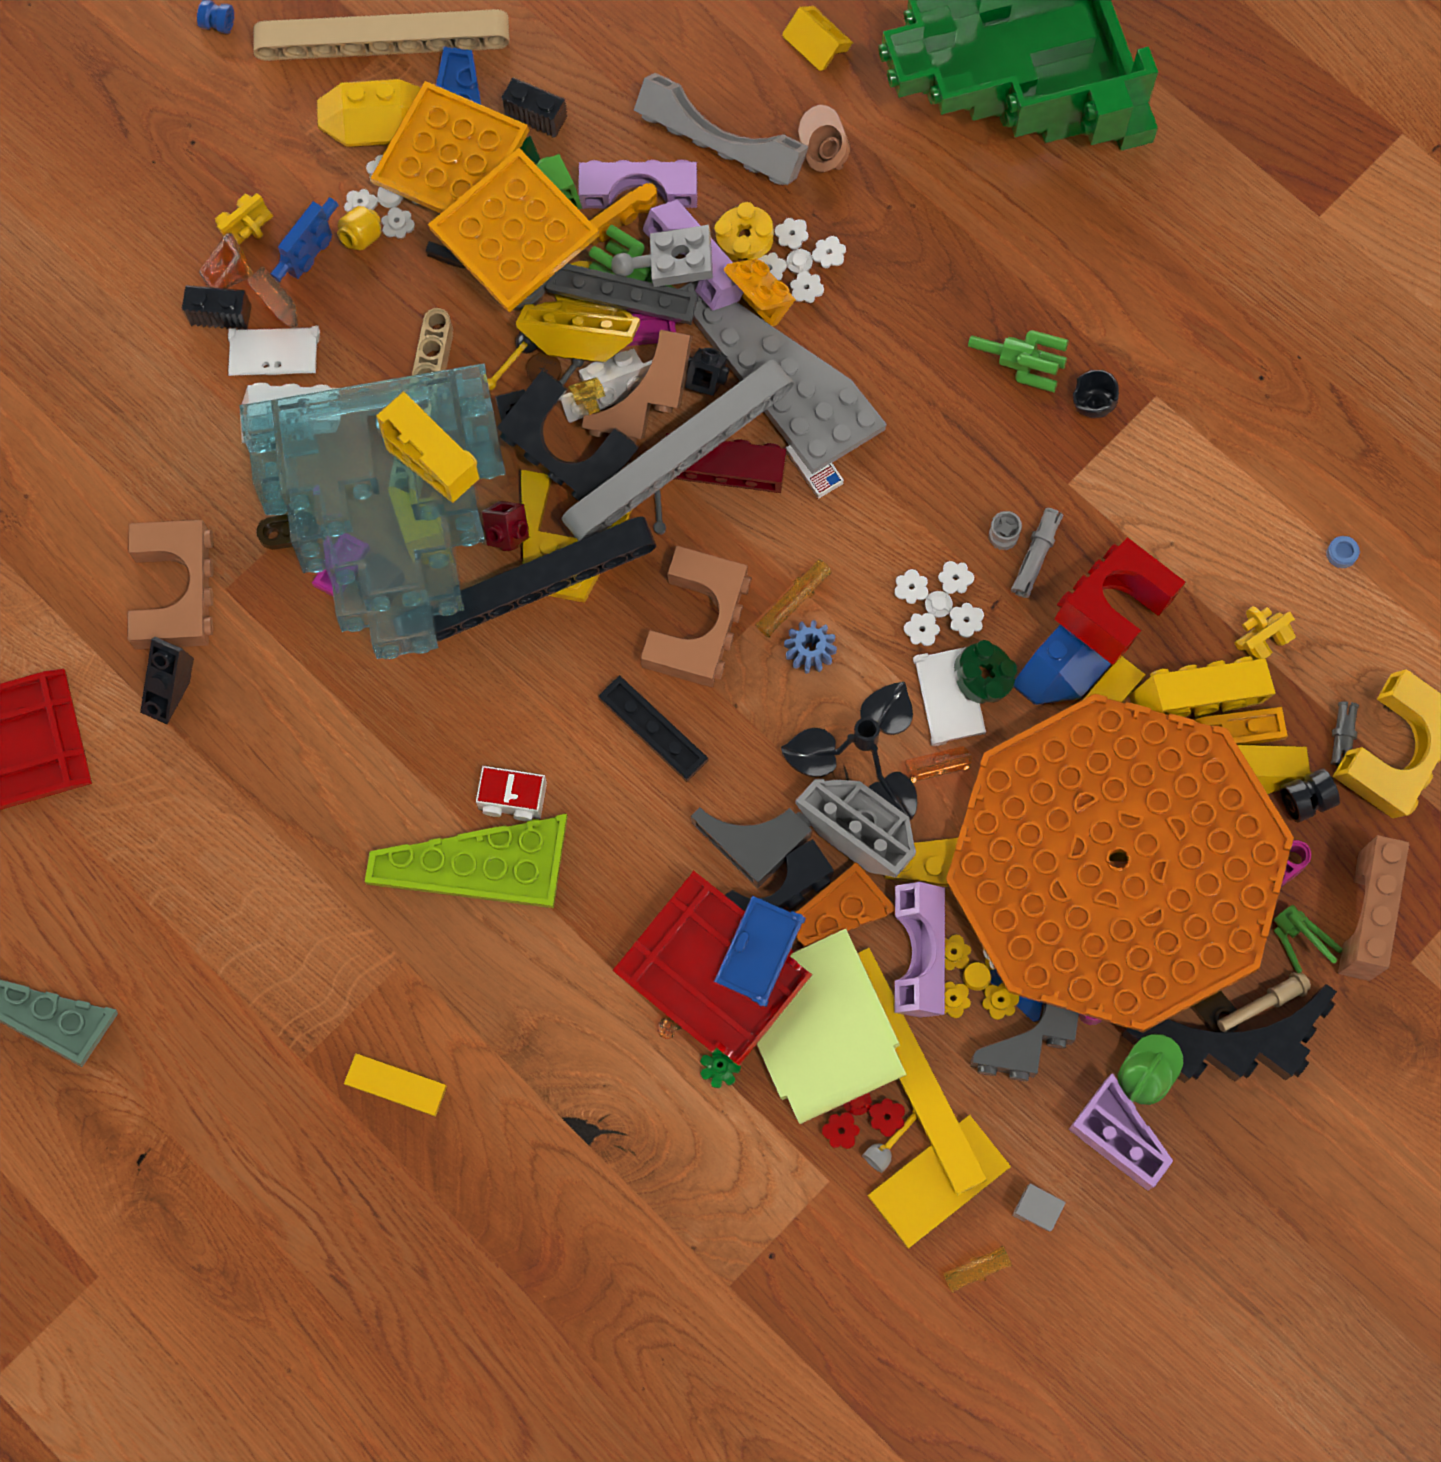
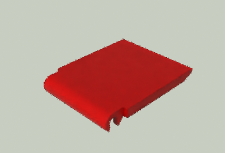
[0,668,92,810]
[612,871,812,1066]

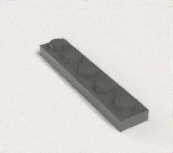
[546,264,698,325]

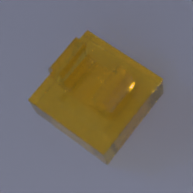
[568,377,605,415]

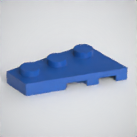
[436,47,481,105]

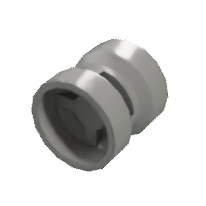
[988,511,1022,550]

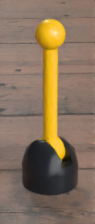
[484,331,538,390]

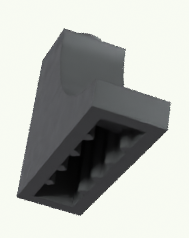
[691,808,812,889]

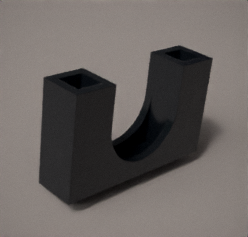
[497,370,640,501]

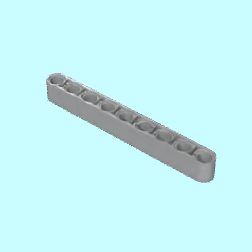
[562,360,794,541]

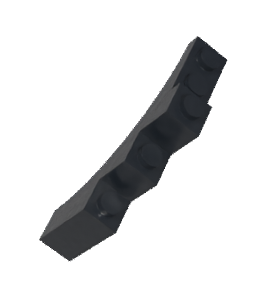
[1122,984,1337,1083]

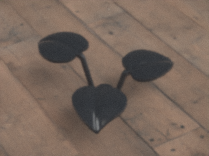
[781,682,918,821]

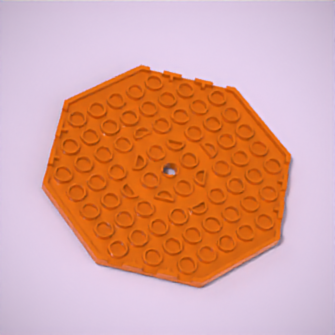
[946,694,1294,1032]

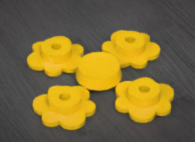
[945,934,1019,1020]

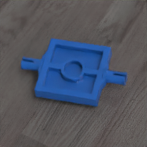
[269,197,339,283]

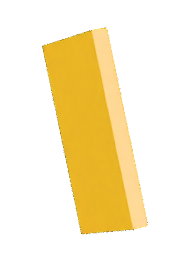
[867,1115,1011,1249]

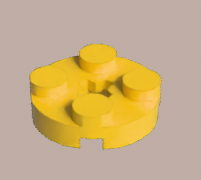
[715,202,774,261]

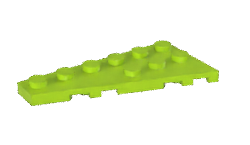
[365,814,568,908]

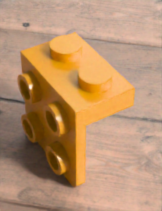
[724,258,796,326]

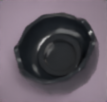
[1073,370,1119,418]

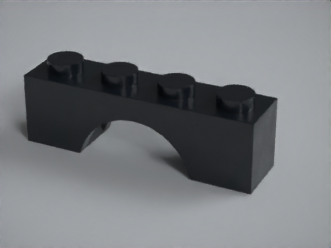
[725,839,834,911]

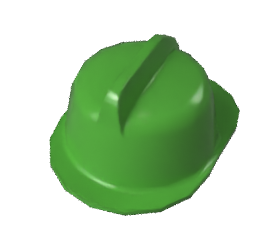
[1118,1034,1183,1105]

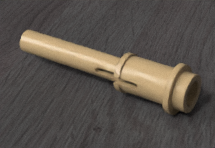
[1217,972,1311,1032]

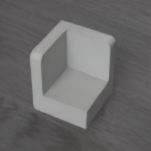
[1012,1184,1066,1231]

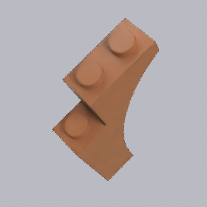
[582,330,693,443]

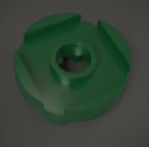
[954,640,1017,704]

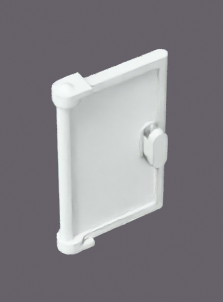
[228,326,320,376]
[913,647,986,746]

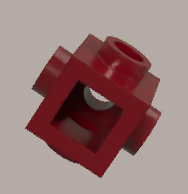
[482,501,529,551]

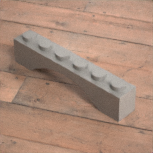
[634,73,809,185]

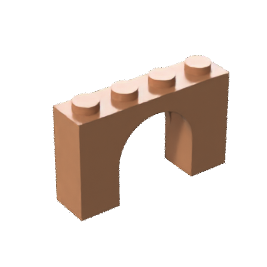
[128,520,214,650]
[641,546,752,688]
[1338,835,1410,981]

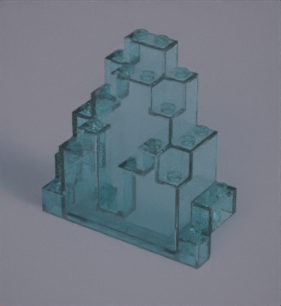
[240,363,506,659]

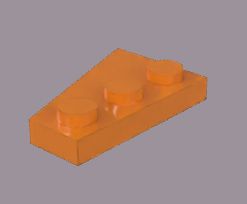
[795,862,895,948]

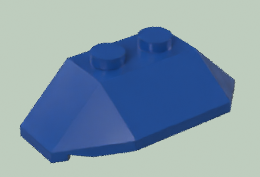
[1013,624,1111,705]

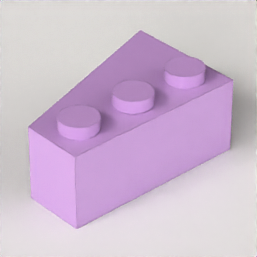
[1068,1074,1173,1191]

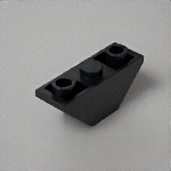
[140,637,194,725]

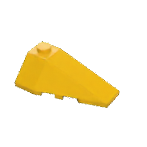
[1238,745,1310,794]

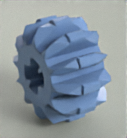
[784,620,837,673]

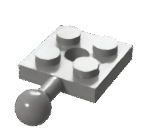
[611,225,713,287]

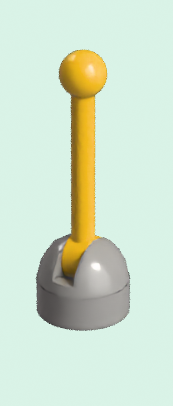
[862,1109,918,1173]

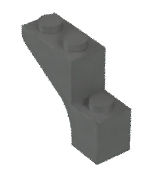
[970,1003,1079,1081]

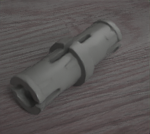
[1330,701,1359,766]

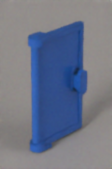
[714,896,806,1007]

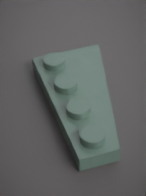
[0,980,118,1067]

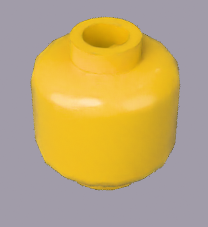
[337,206,382,251]

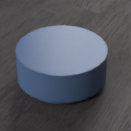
[1326,536,1360,568]

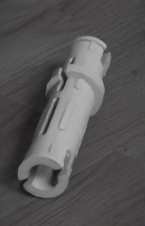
[1011,508,1063,598]

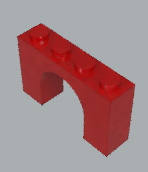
[1054,537,1186,666]

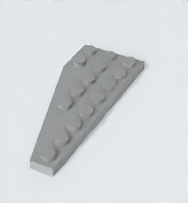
[680,280,887,475]

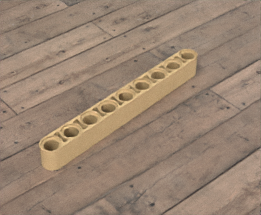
[254,10,509,60]

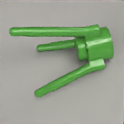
[1274,904,1343,973]

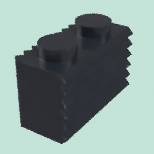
[502,77,568,138]
[182,285,251,330]

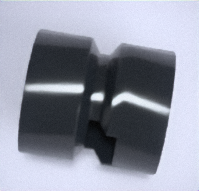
[1280,768,1340,823]

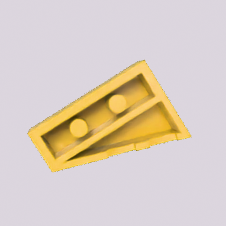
[376,391,480,503]

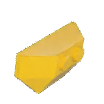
[317,79,421,147]
[516,300,640,362]

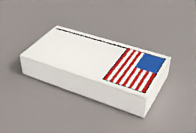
[786,445,844,499]

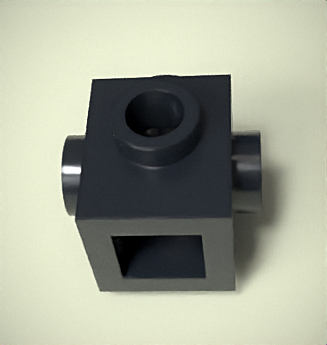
[685,348,730,396]

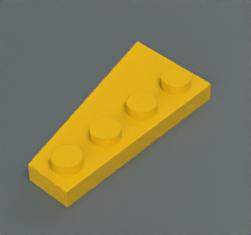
[885,838,958,887]

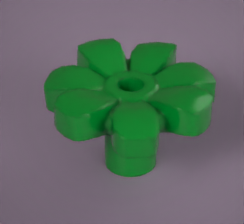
[700,1048,741,1089]

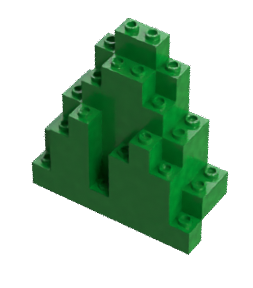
[878,0,1158,151]

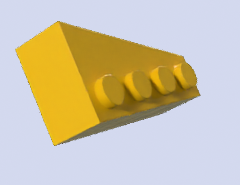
[1129,656,1276,718]

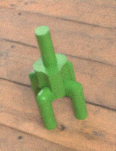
[589,224,675,288]
[968,330,1069,392]

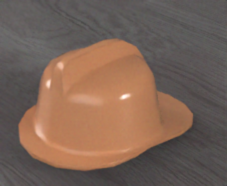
[798,105,850,172]

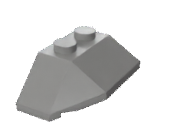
[795,779,916,877]

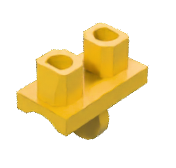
[215,193,273,249]
[1234,606,1296,660]

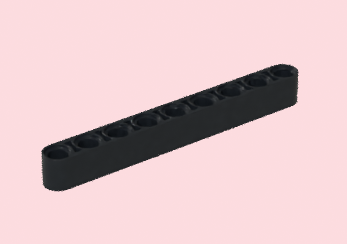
[393,517,656,652]

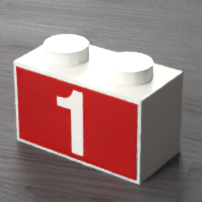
[476,766,547,822]

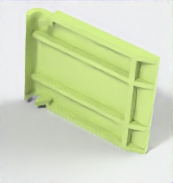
[757,929,907,1124]

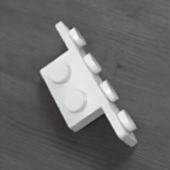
[560,348,653,422]

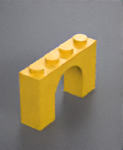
[1333,669,1441,818]

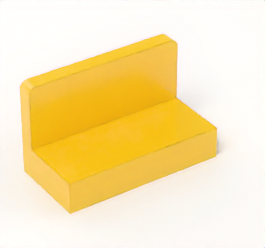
[782,6,853,71]

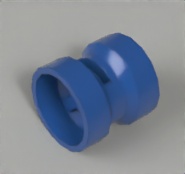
[197,0,234,34]

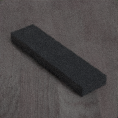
[598,675,709,782]

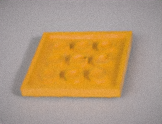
[370,81,530,213]
[428,148,600,312]

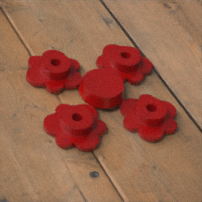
[822,1085,905,1149]

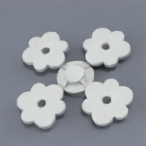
[344,155,418,239]
[758,218,846,303]
[894,561,984,646]

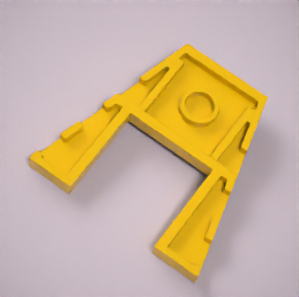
[521,469,633,603]

